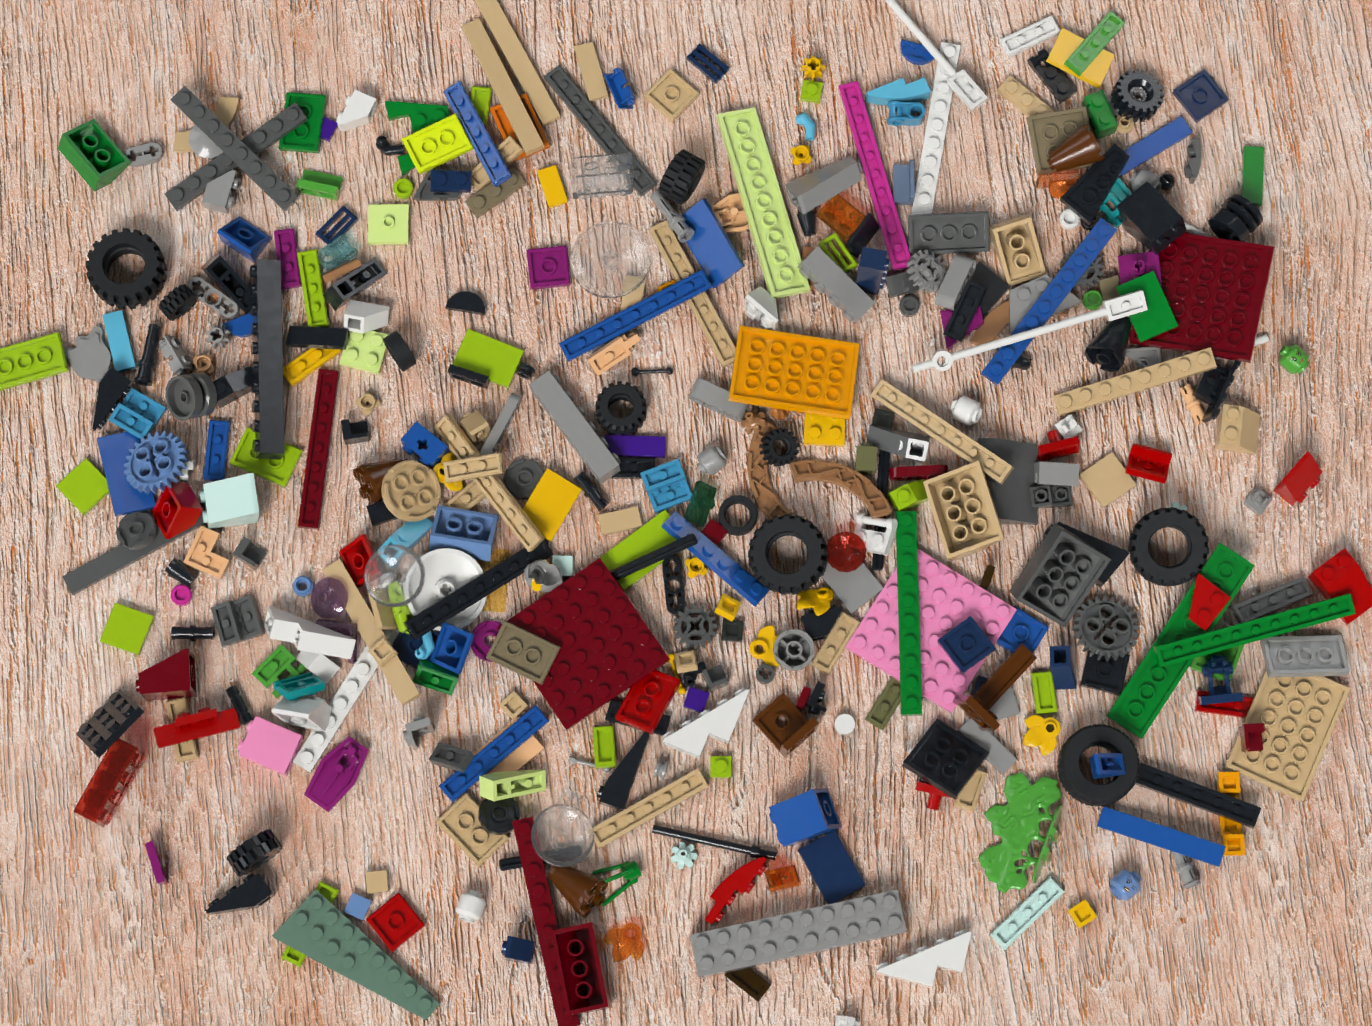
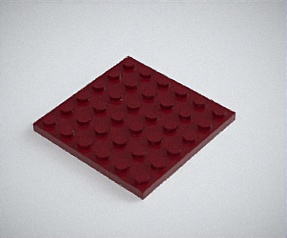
[1129,233,1275,363]
[497,558,670,730]

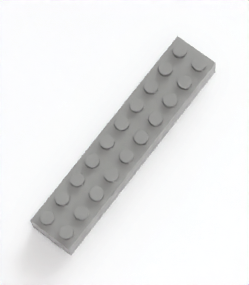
[689,890,907,979]

